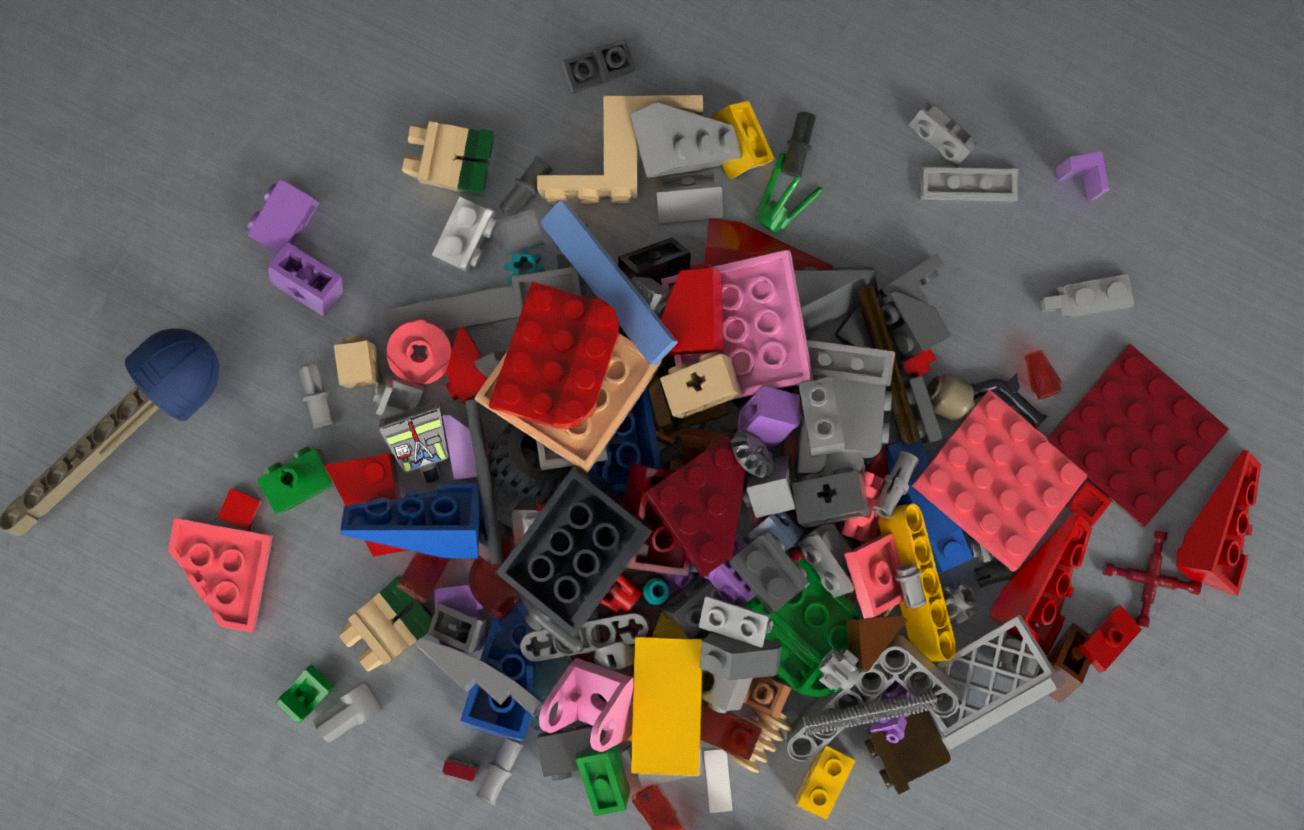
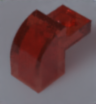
[469,540,522,621]

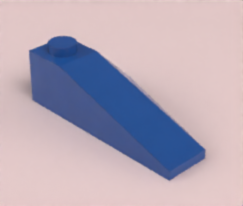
[886,439,973,573]
[340,483,480,558]
[460,595,534,741]

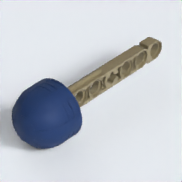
[0,328,219,537]

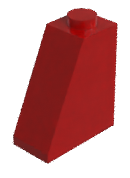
[660,263,724,356]

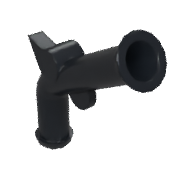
[970,373,1048,429]

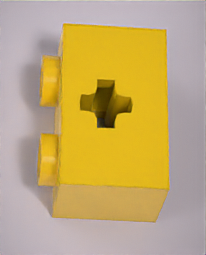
[794,743,856,820]

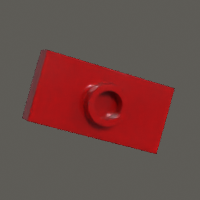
[1078,605,1142,673]

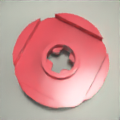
[387,317,452,384]

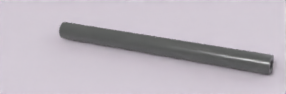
[465,400,504,565]

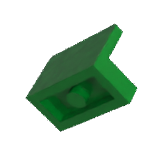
[576,745,630,816]

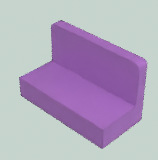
[1056,151,1109,201]

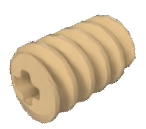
[723,708,793,773]

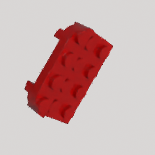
[489,281,619,430]

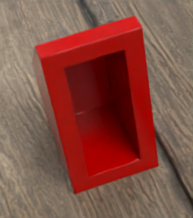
[445,326,488,404]

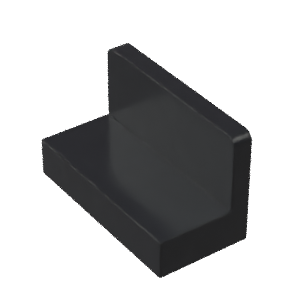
[618,237,691,285]

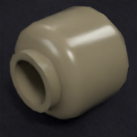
[927,373,976,422]

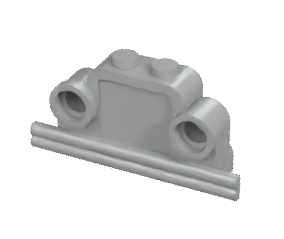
[798,333,892,482]

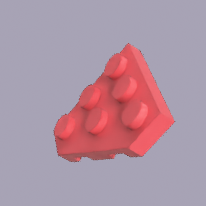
[168,518,273,632]

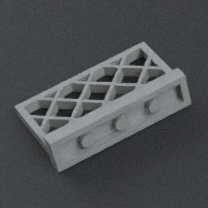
[914,615,1066,751]

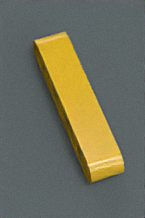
[878,504,956,662]

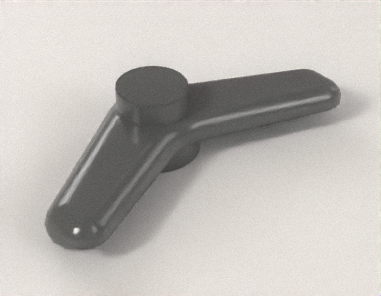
[518,592,583,653]

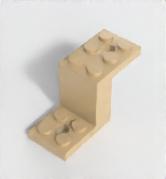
[537,95,703,204]

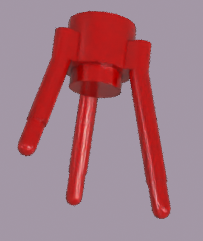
[600,574,643,613]

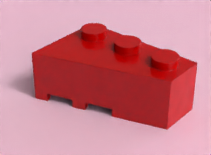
[324,453,407,557]

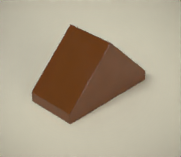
[846,616,907,672]

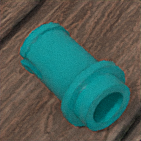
[638,578,669,605]

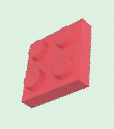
[844,533,904,618]

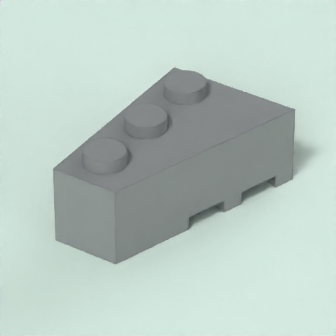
[630,102,742,178]

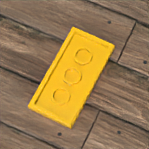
[631,637,703,776]

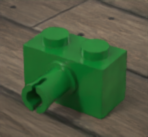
[257,446,335,515]

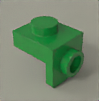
[276,664,335,723]

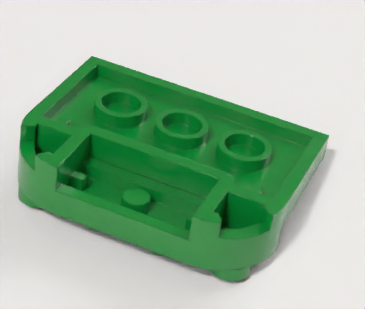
[741,548,867,697]

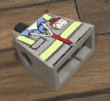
[379,400,449,483]

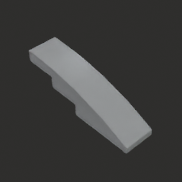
[415,638,542,717]

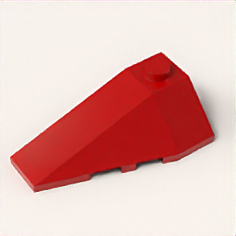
[703,218,833,270]
[1175,450,1261,596]
[989,512,1092,655]

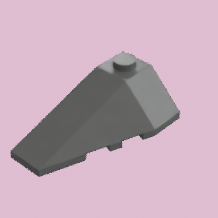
[794,267,879,334]

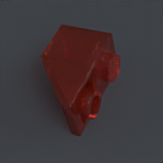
[701,700,762,760]

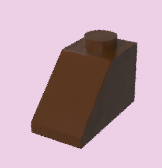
[1037,623,1091,703]

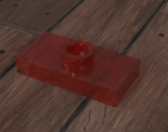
[396,552,451,604]

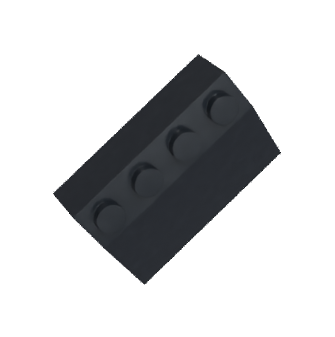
[496,466,654,637]

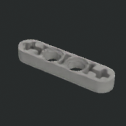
[521,611,649,661]

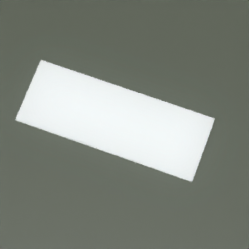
[704,749,733,813]

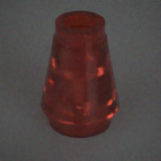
[1024,350,1062,401]

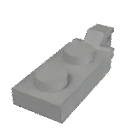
[1040,274,1135,318]

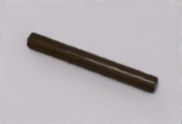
[857,286,920,445]

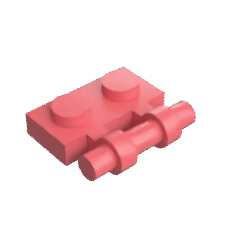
[841,470,885,543]

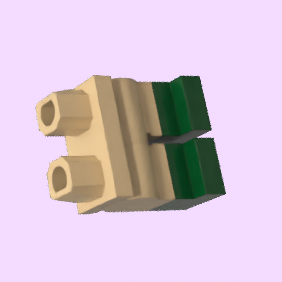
[402,121,495,197]
[338,575,433,672]

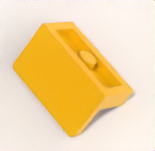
[709,101,775,179]

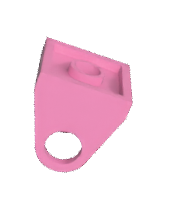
[539,658,634,752]

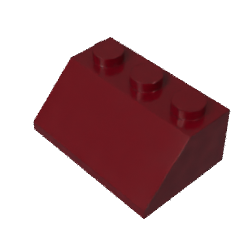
[624,462,691,576]

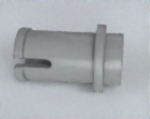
[895,563,927,609]

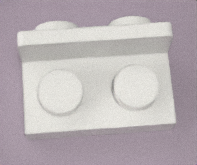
[432,197,498,272]

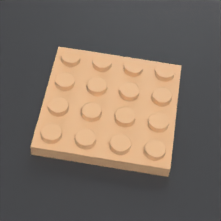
[475,333,662,473]

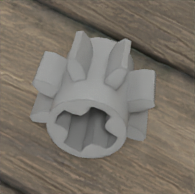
[942,581,977,624]
[818,649,860,690]

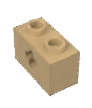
[334,336,382,388]
[660,352,743,418]

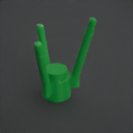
[755,152,823,234]

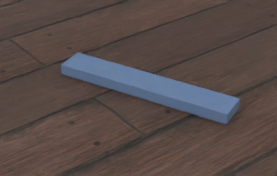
[539,199,678,365]

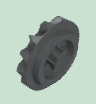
[731,430,776,478]

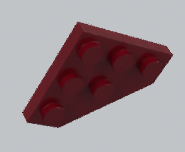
[643,437,745,578]

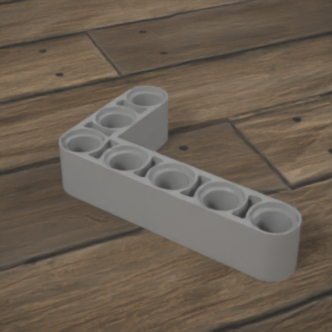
[787,634,959,762]

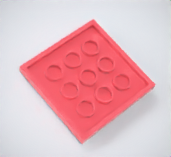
[912,390,1088,572]

